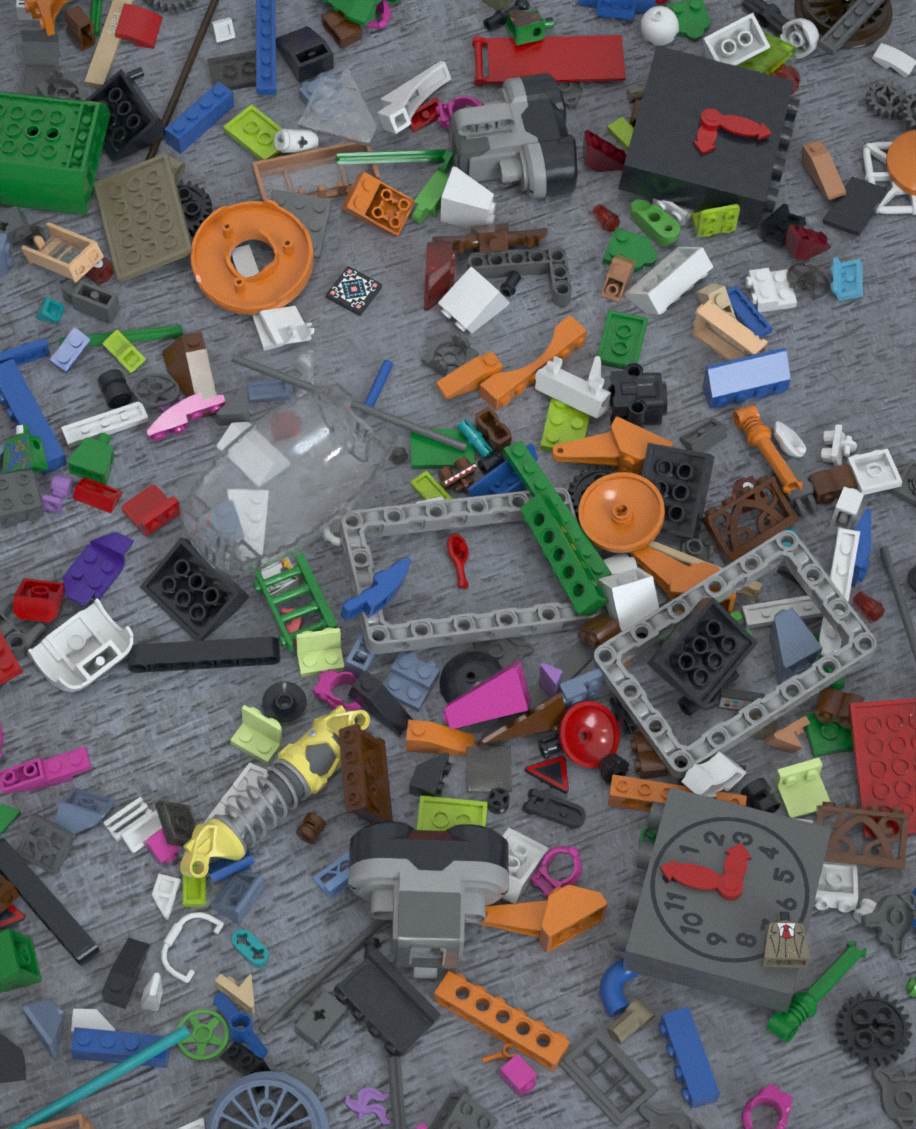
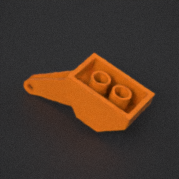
[552,416,673,476]
[628,545,736,614]
[478,885,608,953]

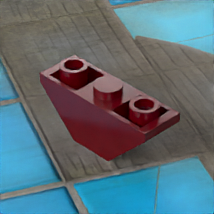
[582,129,627,172]
[784,224,831,261]

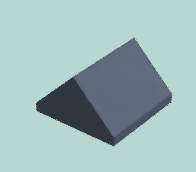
[210,871,265,925]

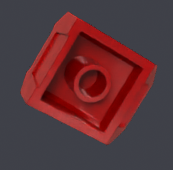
[13,578,65,624]

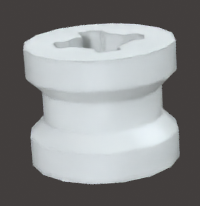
[853,898,877,924]

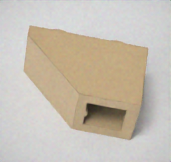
[697,283,737,320]

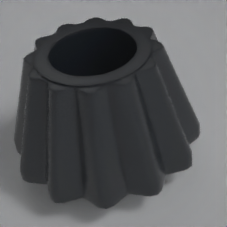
[598,753,629,784]

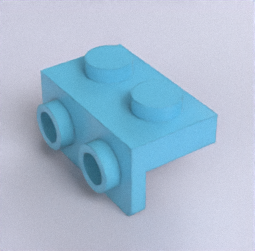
[831,257,863,301]

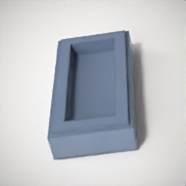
[247,379,291,404]

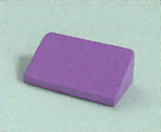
[539,663,563,698]

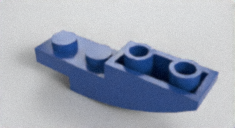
[340,557,411,622]

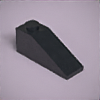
[348,670,413,737]
[102,938,150,1009]

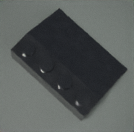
[85,69,166,162]
[641,443,715,539]
[140,538,249,641]
[647,597,758,709]

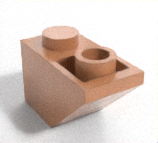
[601,254,637,302]

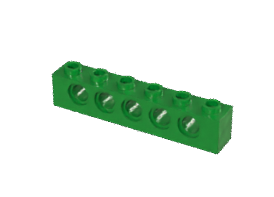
[520,493,609,616]

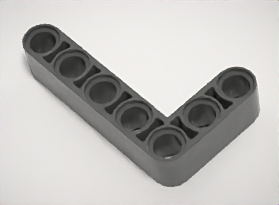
[467,247,572,307]

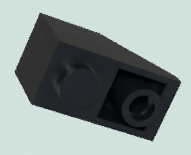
[409,753,452,797]
[0,1033,26,1083]

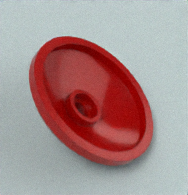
[559,701,620,768]

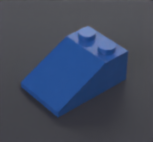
[851,508,871,588]

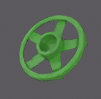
[177,1009,229,1062]

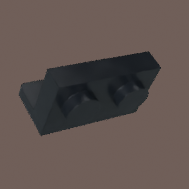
[759,203,807,248]

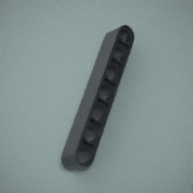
[128,637,280,673]
[0,837,100,966]

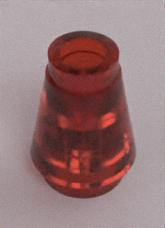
[593,204,620,232]
[853,591,885,622]

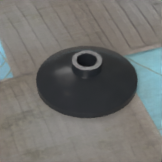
[262,681,307,723]

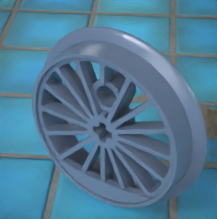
[206,1071,329,1129]

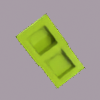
[102,329,146,373]

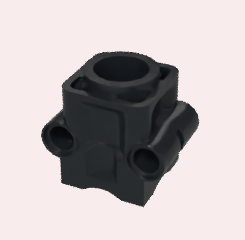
[608,363,668,428]

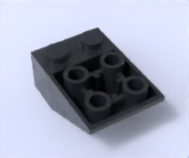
[276,26,334,82]

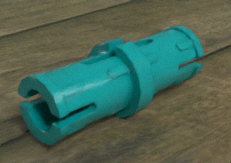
[457,418,494,459]

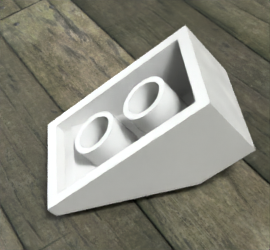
[502,828,549,904]

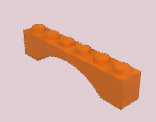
[479,315,587,411]

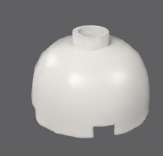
[641,6,679,46]
[780,18,819,59]

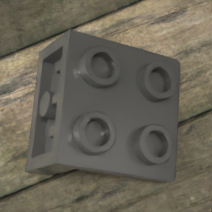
[429,1093,498,1129]

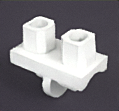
[821,425,857,467]

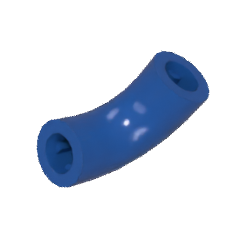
[599,957,638,1017]

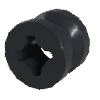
[487,787,510,815]

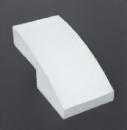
[872,43,916,78]

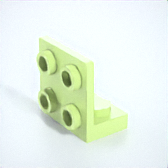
[296,627,344,677]
[230,705,283,765]
[774,758,831,818]

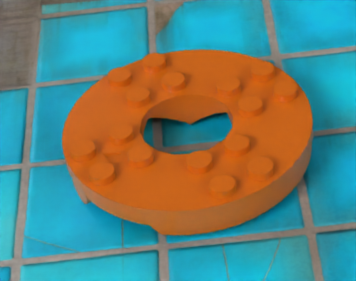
[190,199,314,315]

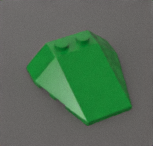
[321,0,400,26]

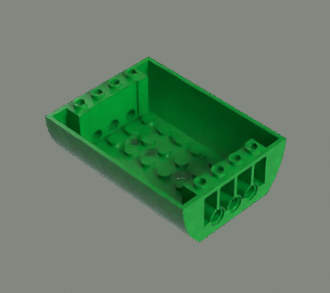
[0,91,110,215]

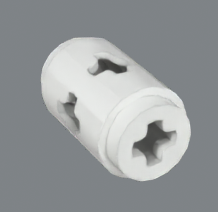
[274,129,318,153]

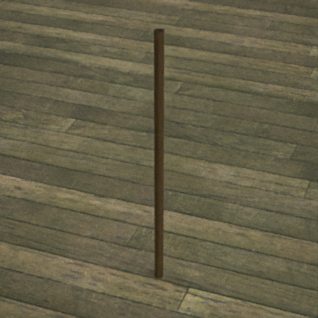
[145,0,219,161]

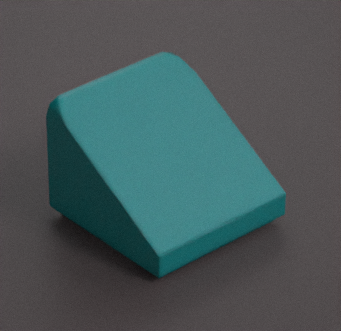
[35,297,65,324]

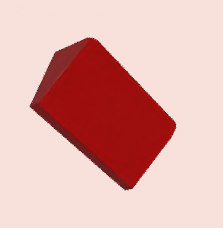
[408,97,439,133]
[73,477,123,513]

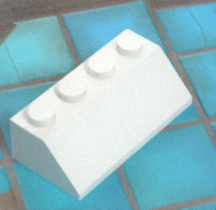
[624,247,713,315]

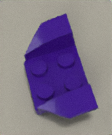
[62,532,134,606]

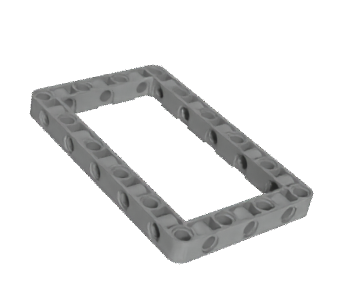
[339,487,601,654]
[594,530,877,778]

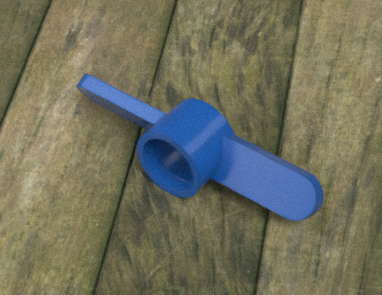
[214,992,268,1058]

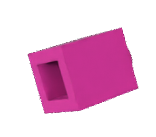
[143,827,180,864]
[499,1053,537,1096]

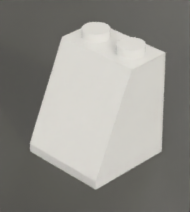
[440,167,496,229]
[438,267,510,334]
[598,568,659,631]

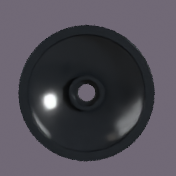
[440,651,503,704]

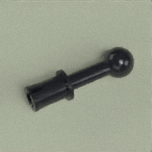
[483,0,529,31]

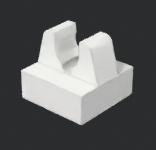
[211,17,236,43]

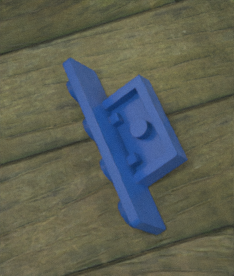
[578,0,656,21]
[467,443,538,497]

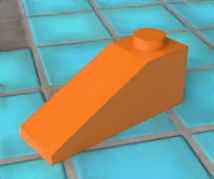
[435,351,503,400]
[406,719,474,757]

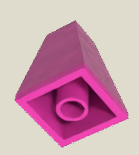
[443,659,532,730]

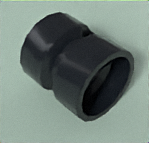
[97,369,133,409]
[740,778,781,813]

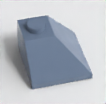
[55,787,116,833]
[22,999,64,1060]

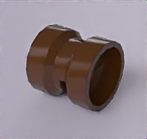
[296,812,327,844]

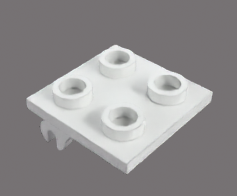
[259,306,314,346]

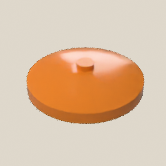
[886,130,916,196]
[578,472,665,553]

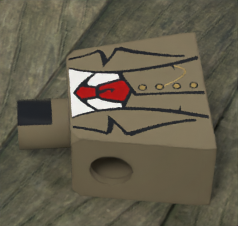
[762,912,810,968]

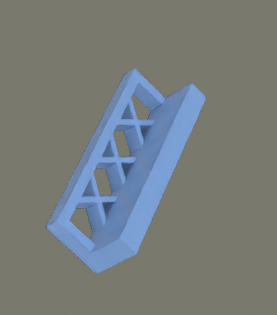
[313,852,349,900]

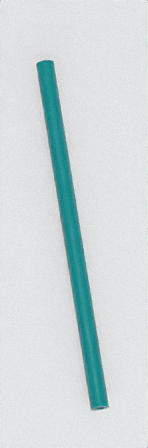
[9,1025,191,1129]

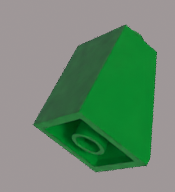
[0,929,42,993]

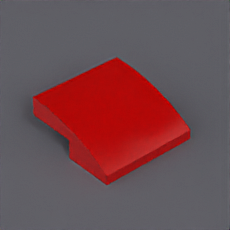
[115,3,163,49]

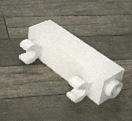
[535,356,611,418]

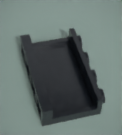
[333,947,441,1057]

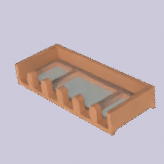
[252,139,380,202]

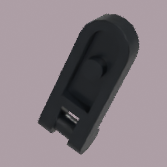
[522,789,586,829]

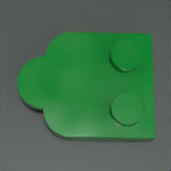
[665,0,711,41]
[602,228,657,273]

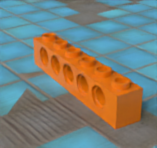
[608,775,747,812]
[433,971,570,1072]

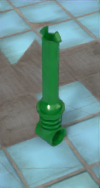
[766,941,867,1043]

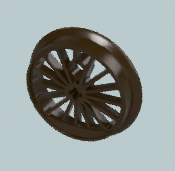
[794,0,893,49]

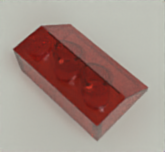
[424,242,455,311]

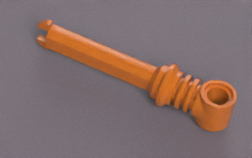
[732,404,803,494]

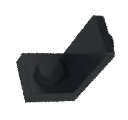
[220,1042,271,1093]

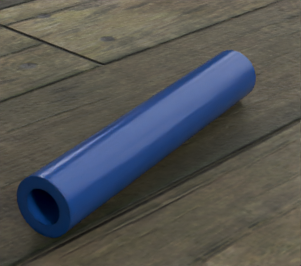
[362,360,393,415]

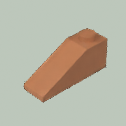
[801,140,846,200]

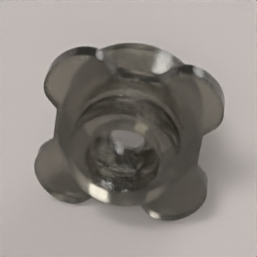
[26,226,46,246]

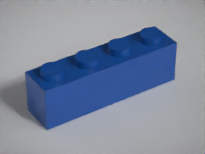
[165,82,234,154]
[658,1007,720,1109]
[71,1027,170,1068]

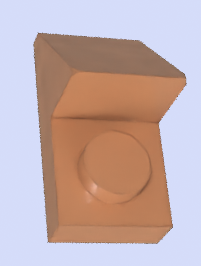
[763,715,810,753]

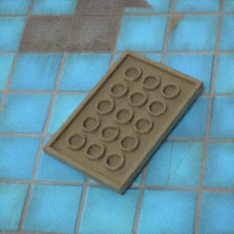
[94,153,193,283]

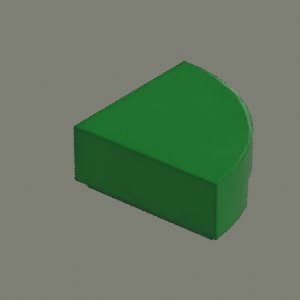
[437,150,454,174]

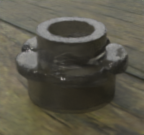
[388,447,408,465]

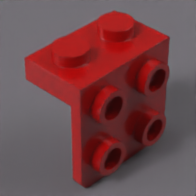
[122,485,180,537]

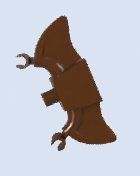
[432,223,548,253]

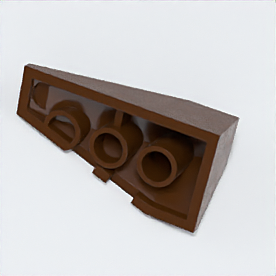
[162,332,217,418]
[475,692,565,747]

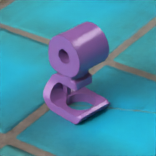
[42,474,74,514]

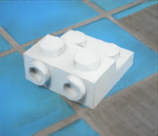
[745,268,797,312]
[847,449,902,495]
[814,861,858,913]

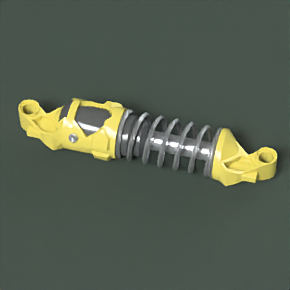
[180,705,370,878]

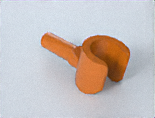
[482,1044,516,1063]

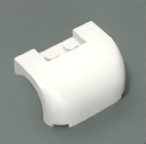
[27,598,134,692]

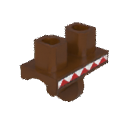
[438,456,478,494]

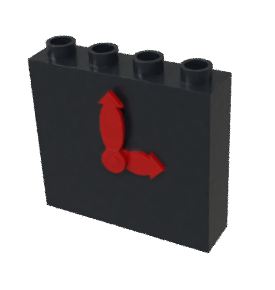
[618,45,800,226]

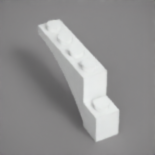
[377,61,451,134]

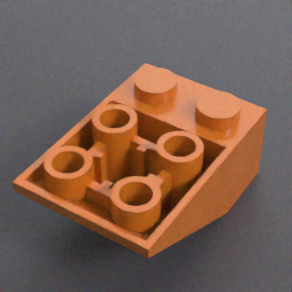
[340,172,415,237]

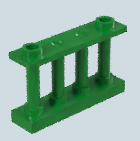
[253,553,338,654]

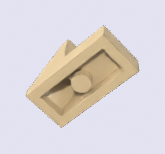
[215,974,255,1015]

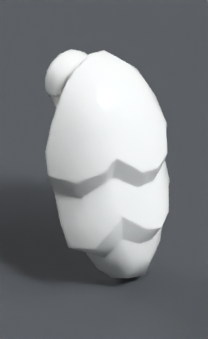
[773,421,806,458]

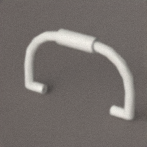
[161,912,224,983]

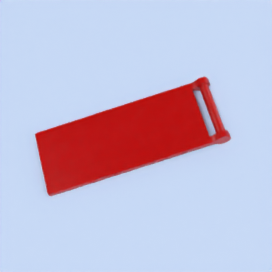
[472,35,626,87]

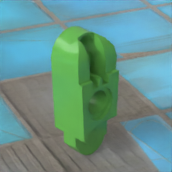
[412,170,449,224]
[630,199,680,247]

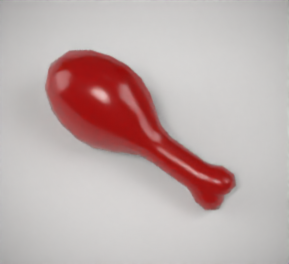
[446,533,469,589]

